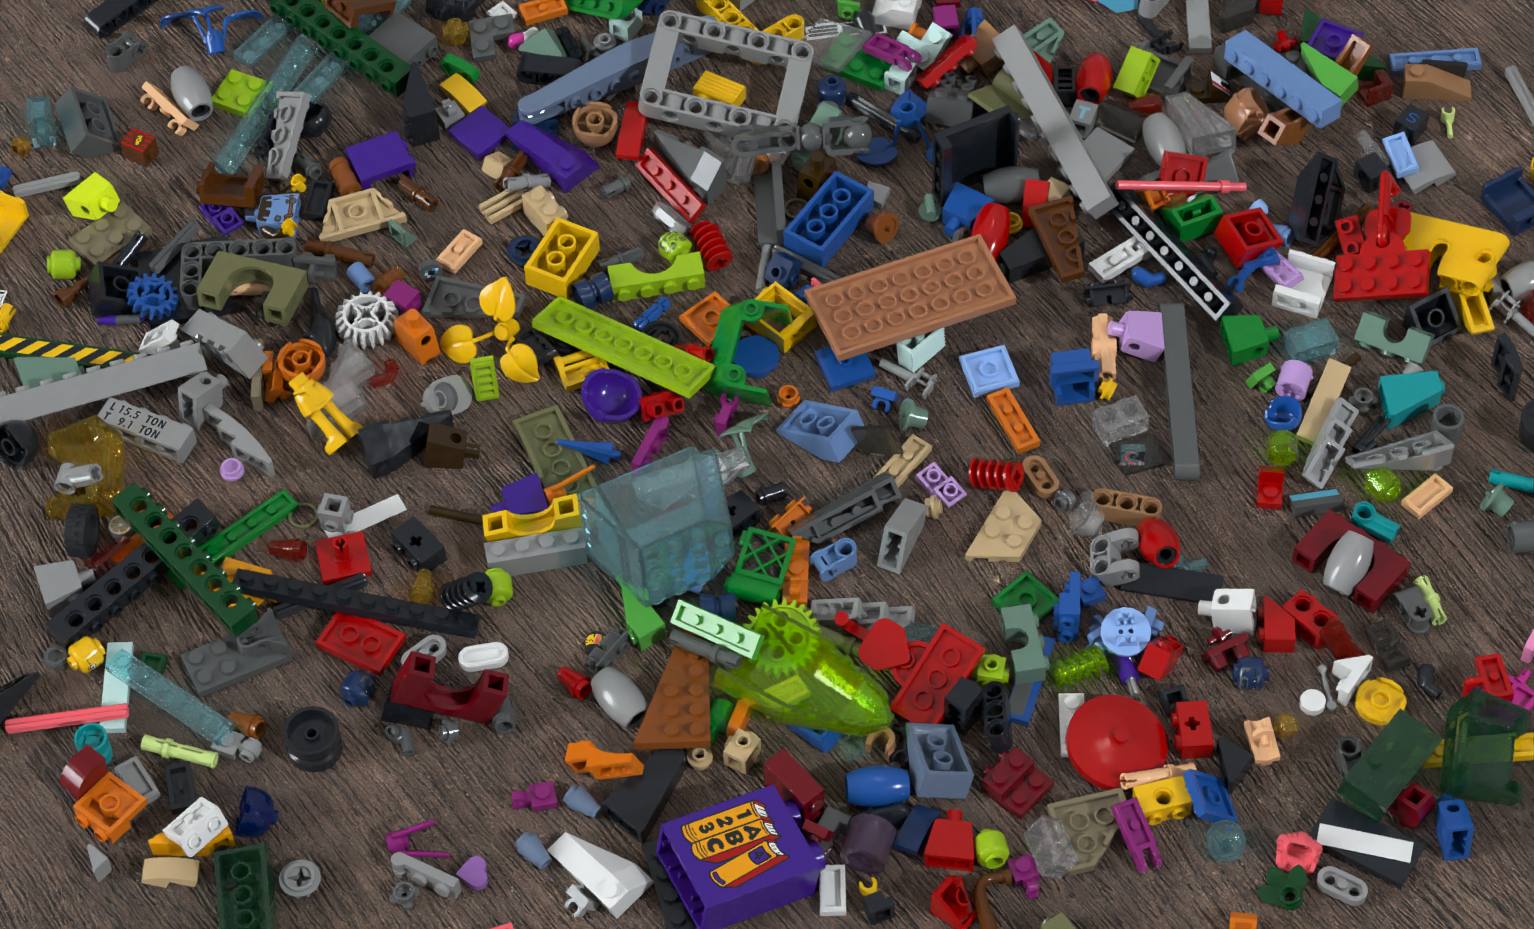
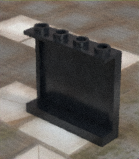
[932,105,1021,209]

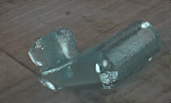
[1173,553,1208,572]

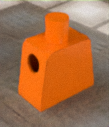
[394,308,440,366]

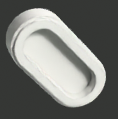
[458,642,509,672]

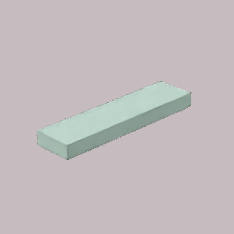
[100,642,134,733]

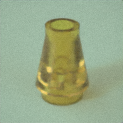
[409,569,433,605]

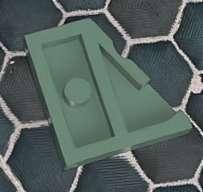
[1024,17,1065,63]

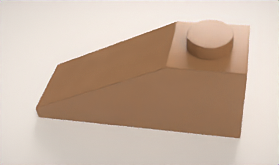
[1401,64,1471,101]

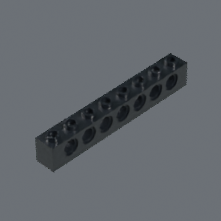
[1110,182,1244,322]
[45,498,220,651]

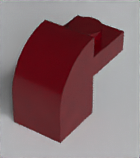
[60,744,108,801]
[1377,782,1435,828]

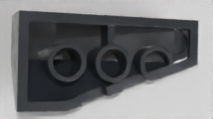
[358,410,454,479]

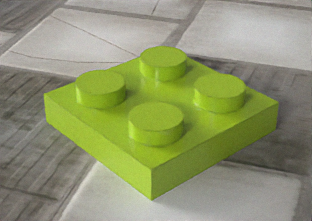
[212,69,272,120]

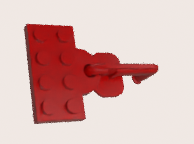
[1333,170,1431,302]
[834,611,986,724]

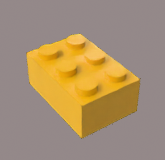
[524,217,600,299]

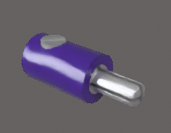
[1113,654,1140,697]

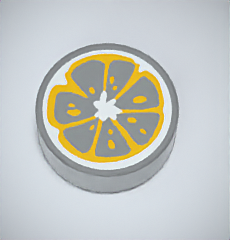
[108,515,133,540]

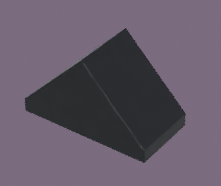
[1216,737,1254,794]

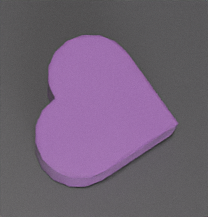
[456,856,488,891]

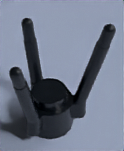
[1352,415,1391,454]

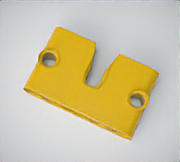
[1402,212,1510,296]

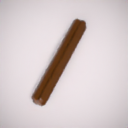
[1310,203,1374,259]

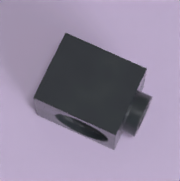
[1353,152,1391,193]

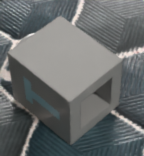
[1070,99,1098,138]

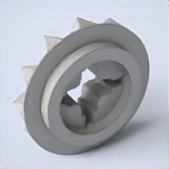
[279,860,321,900]

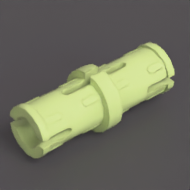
[1413,576,1447,626]

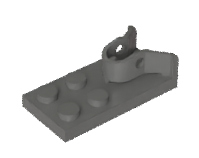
[180,608,293,698]

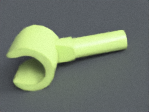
[1440,107,1455,139]

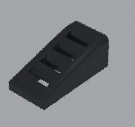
[1054,67,1076,107]

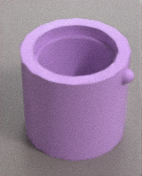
[1275,360,1314,401]

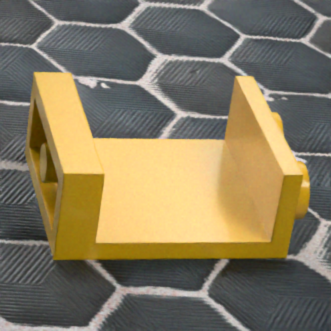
[0,190,29,254]

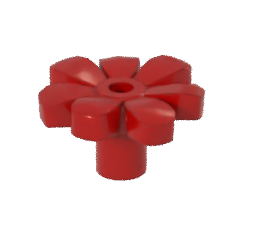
[1270,30,1298,52]

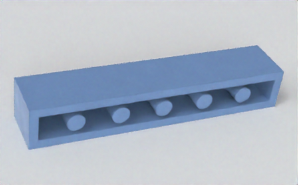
[1224,30,1342,129]

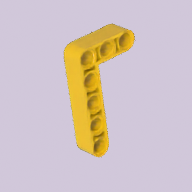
[696,0,804,65]

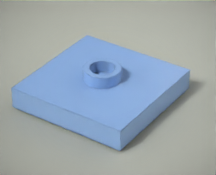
[959,345,1020,398]

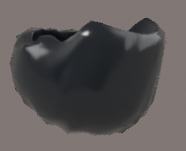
[300,101,332,138]

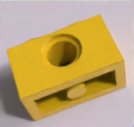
[1132,775,1192,825]

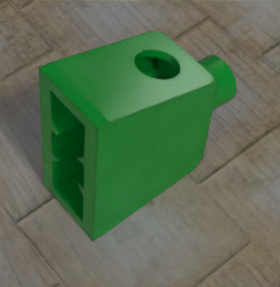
[1220,315,1279,366]

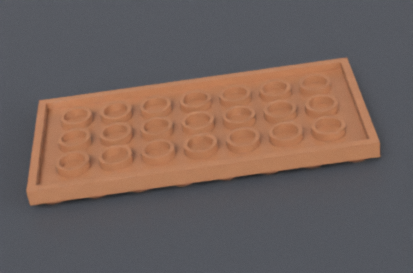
[804,234,1016,362]

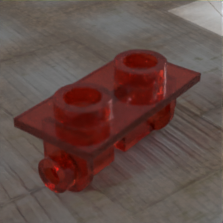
[1319,615,1364,660]

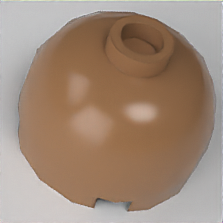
[572,102,618,147]

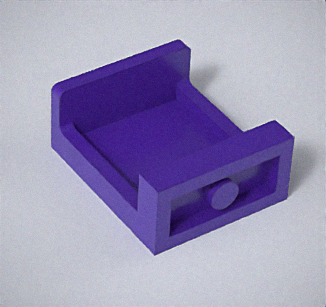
[345,130,416,191]

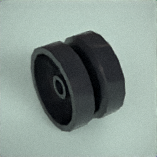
[283,706,343,773]

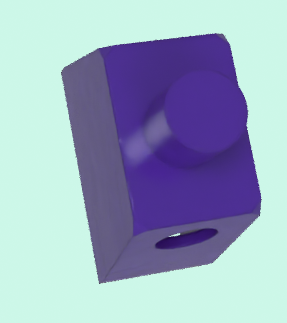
[490,473,549,515]

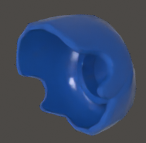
[1265,396,1302,432]

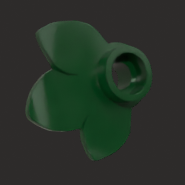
[1257,864,1307,911]

